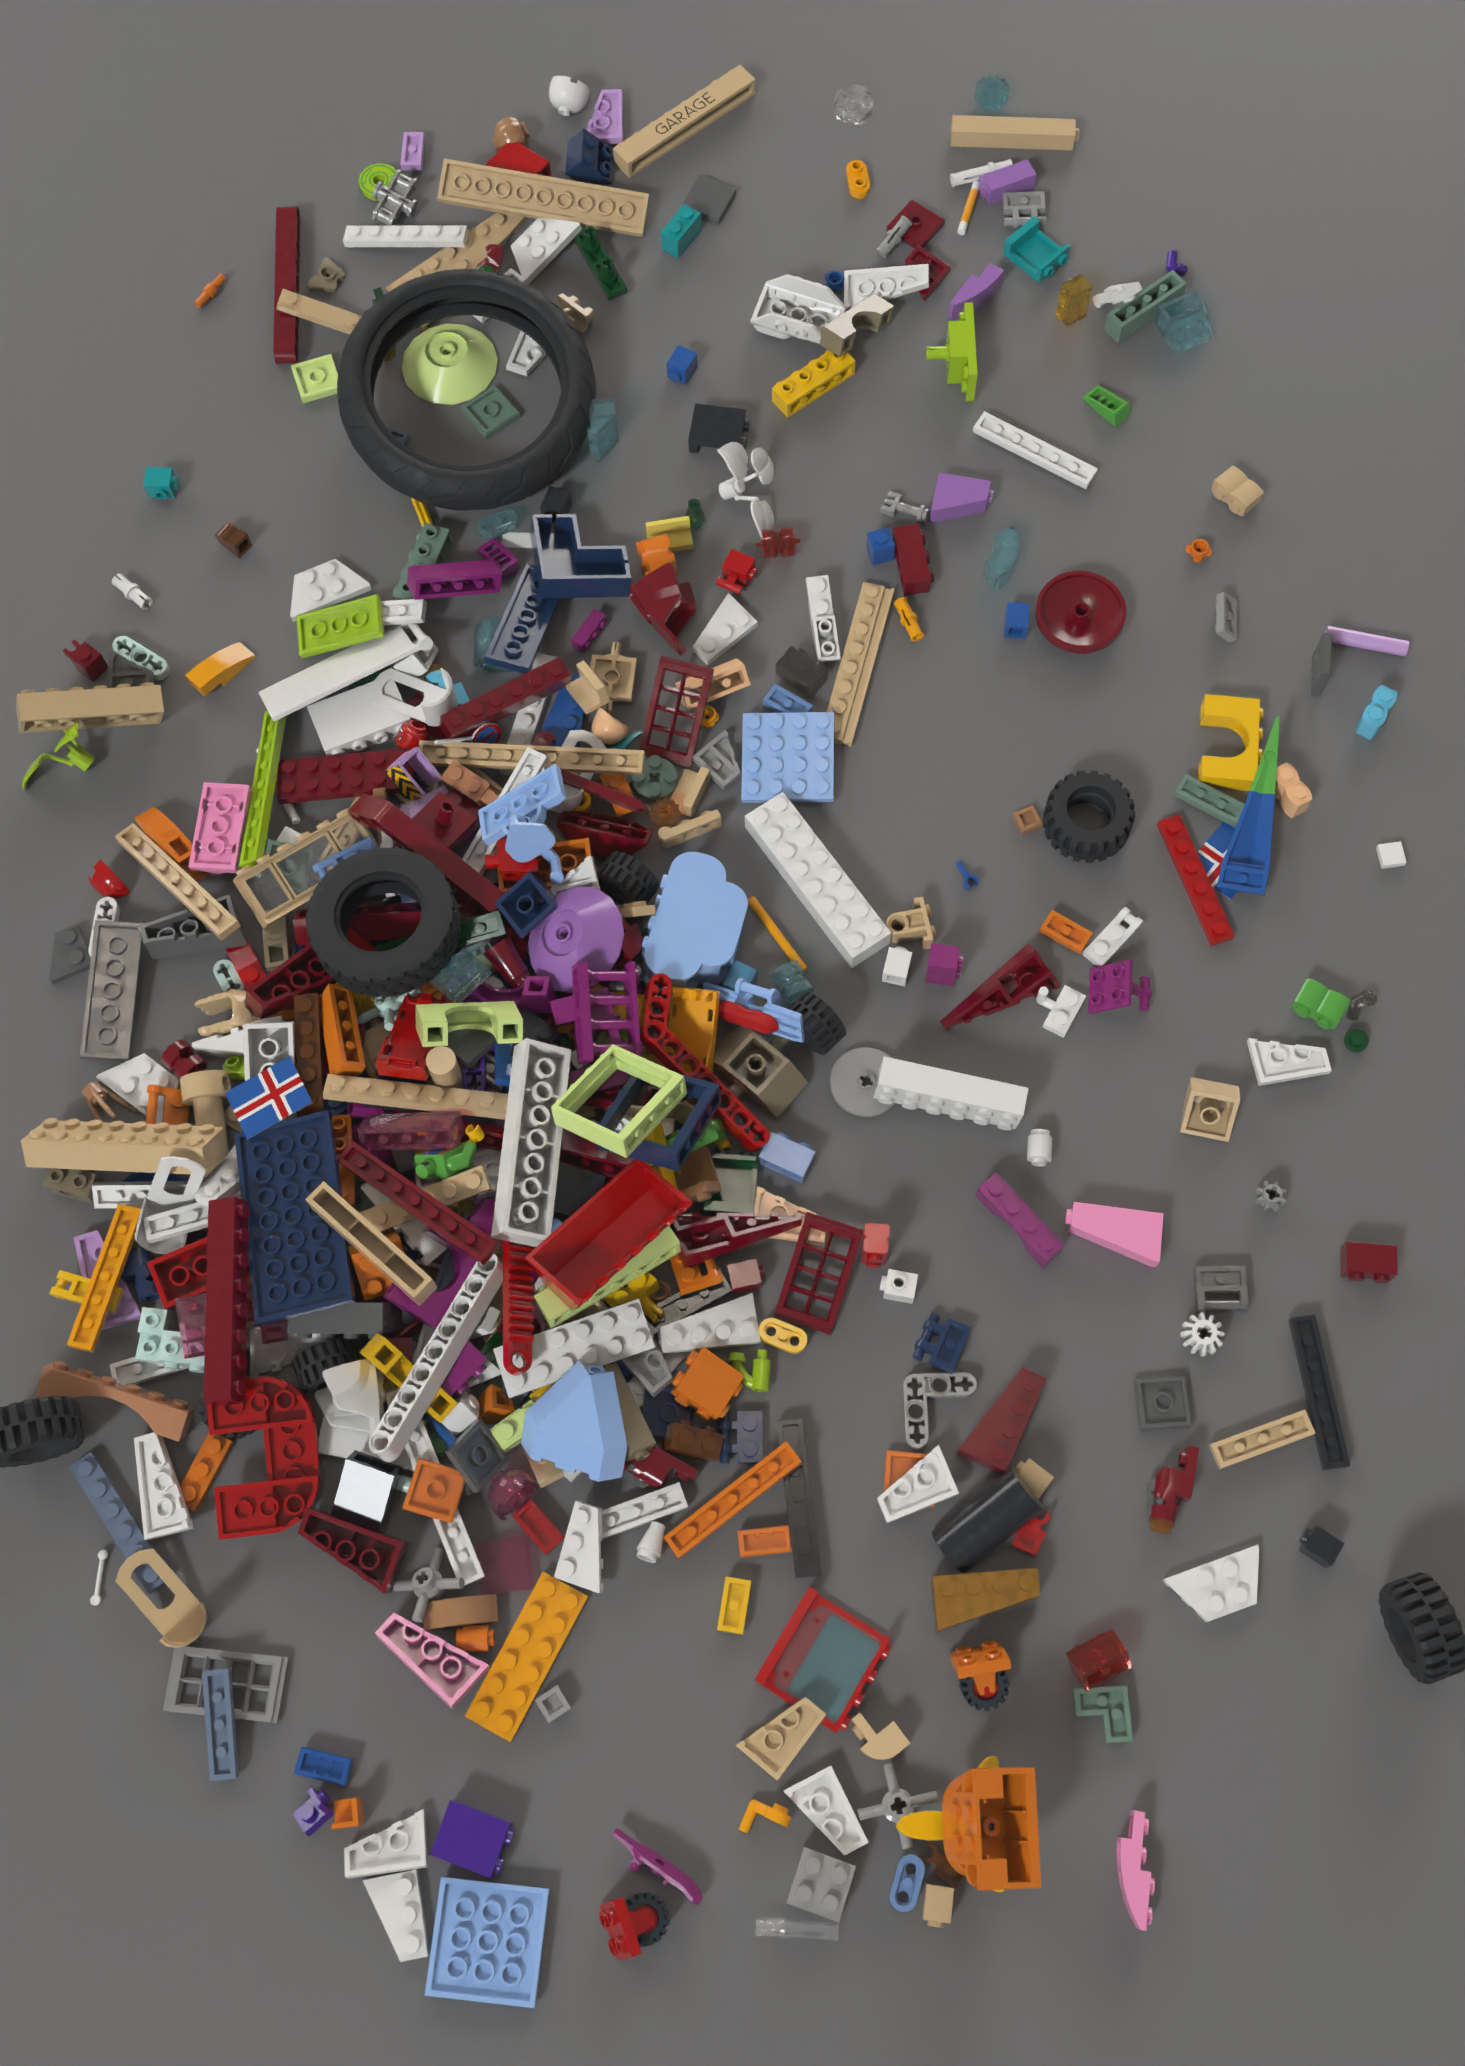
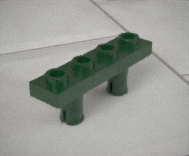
[573,226,627,301]

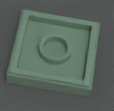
[461,385,521,440]

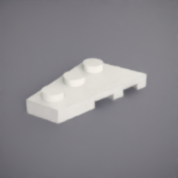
[250,1329,328,1378]
[877,1445,959,1523]
[784,1766,869,1856]
[344,1809,428,1879]

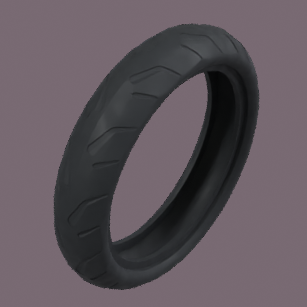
[337,269,596,511]

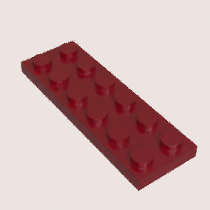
[277,747,415,804]

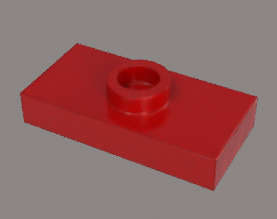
[512,1499,565,1556]

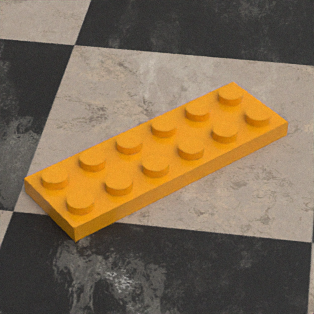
[465,1572,589,1743]

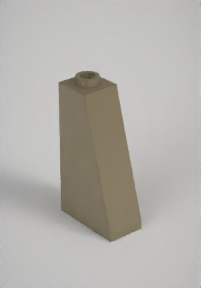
[604,1362,656,1462]

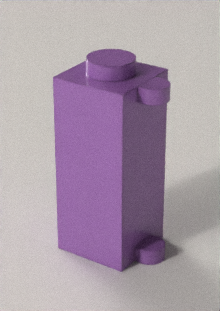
[979,159,1036,205]

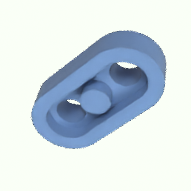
[889,1854,925,1912]

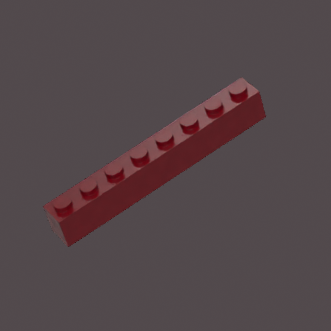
[203,1196,250,1407]

